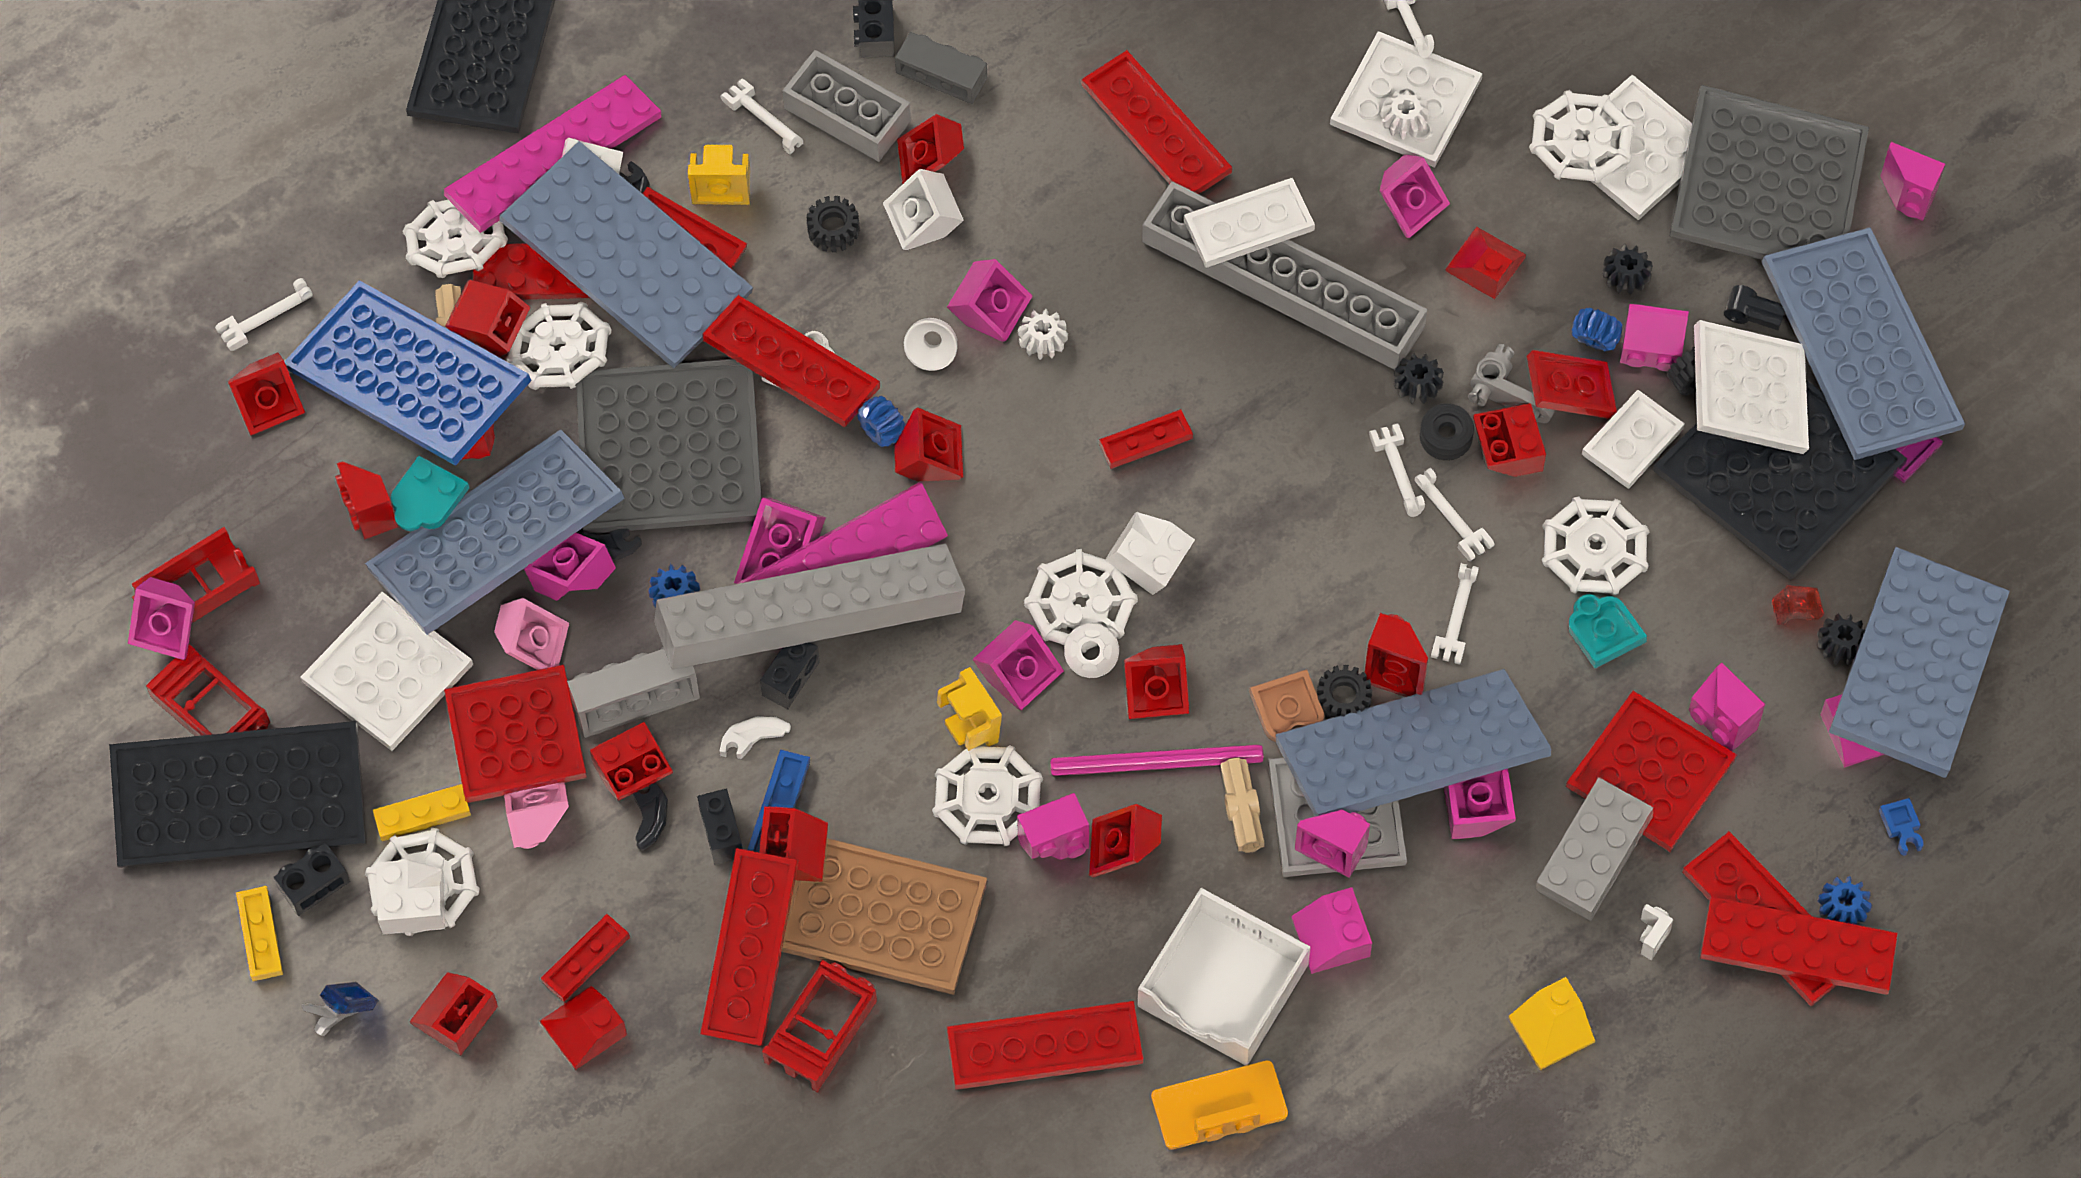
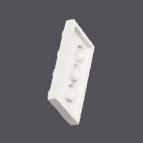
[1184,178,1315,268]

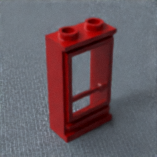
[131,527,260,623]
[146,644,271,736]
[762,960,877,1093]

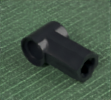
[1724,285,1785,331]

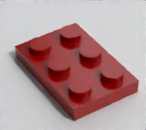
[1527,350,1617,419]

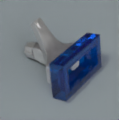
[302,982,379,1036]

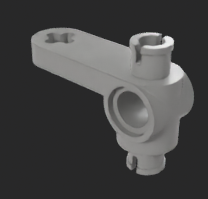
[1468,344,1555,423]

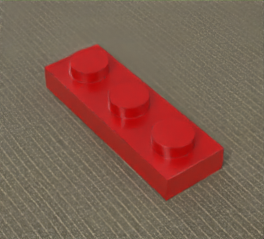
[1099,409,1193,469]
[541,914,630,1002]

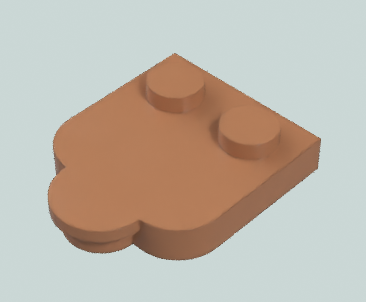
[1249,669,1324,742]

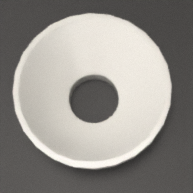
[904,318,958,371]
[1064,623,1119,678]

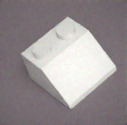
[883,169,964,250]

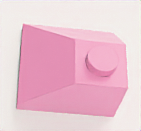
[494,598,569,670]
[504,782,569,849]

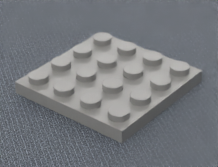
[1268,758,1407,877]

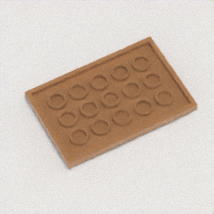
[782,838,987,995]

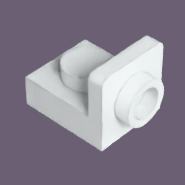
[1640,904,1673,960]

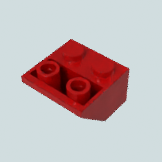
[445,280,531,357]
[1473,403,1546,477]
[335,461,398,540]
[590,722,673,801]
[759,806,828,882]
[410,972,498,1056]

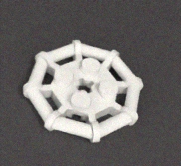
[1529,90,1635,184]
[403,200,508,278]
[505,302,611,390]
[1542,496,1649,596]
[1024,549,1138,653]
[932,745,1043,847]
[365,827,480,936]

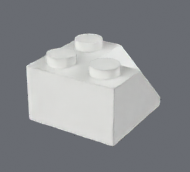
[1105,512,1195,595]
[376,860,445,934]

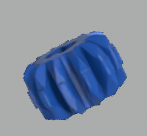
[1572,308,1623,351]
[857,396,906,447]
[648,563,700,608]
[1818,876,1872,925]

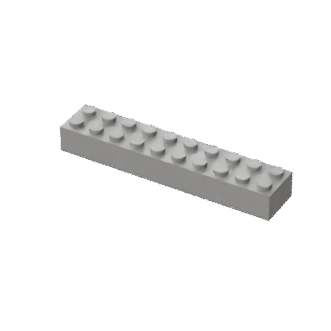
[1142,181,1428,370]
[654,544,965,670]

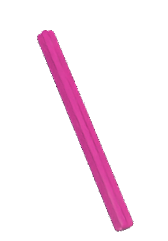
[1050,745,1264,776]

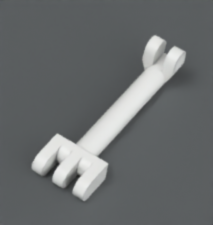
[1384,0,1434,58]
[720,79,803,154]
[215,278,313,351]
[1369,423,1425,517]
[1414,468,1495,561]
[1431,563,1479,664]

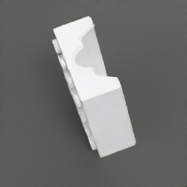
[1138,888,1310,1066]

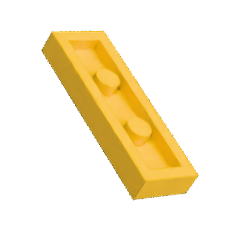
[373,784,471,841]
[236,886,283,981]

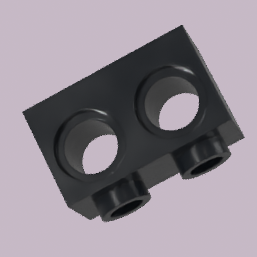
[853,0,895,58]
[760,642,820,710]
[697,788,743,865]
[274,843,350,916]

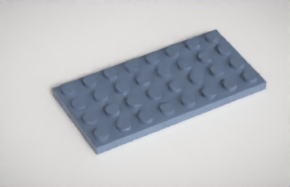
[500,141,753,368]
[1762,227,1965,460]
[365,430,625,635]
[1829,547,2010,778]
[1275,669,1551,817]

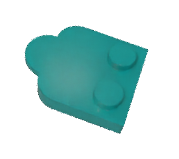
[391,456,470,531]
[1568,594,1647,668]

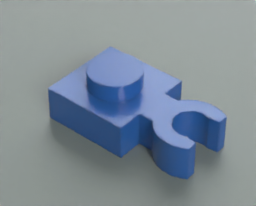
[1879,798,1923,856]

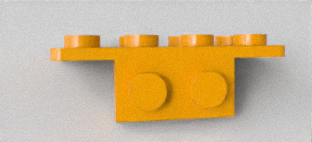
[1151,1060,1288,1150]

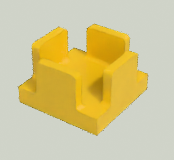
[688,145,750,205]
[937,667,1002,751]

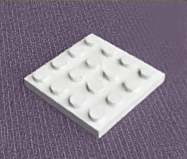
[1330,31,1482,168]
[1572,75,1692,220]
[1694,320,1809,454]
[300,592,473,751]

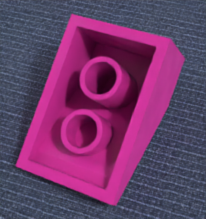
[734,498,826,584]

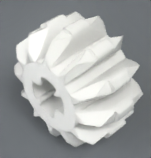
[1381,89,1430,140]
[1018,308,1068,360]

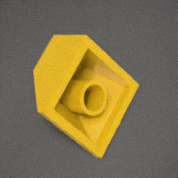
[1508,977,1595,1070]

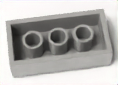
[782,50,911,162]
[567,647,700,738]
[1536,778,1653,921]

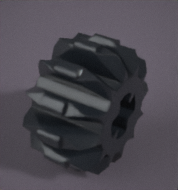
[1602,244,1653,295]
[1394,353,1444,404]
[1817,613,1865,666]

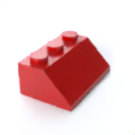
[1365,613,1429,697]

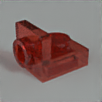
[1772,585,1824,625]

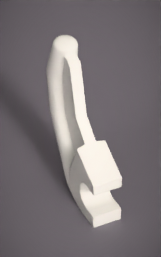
[720,716,791,759]

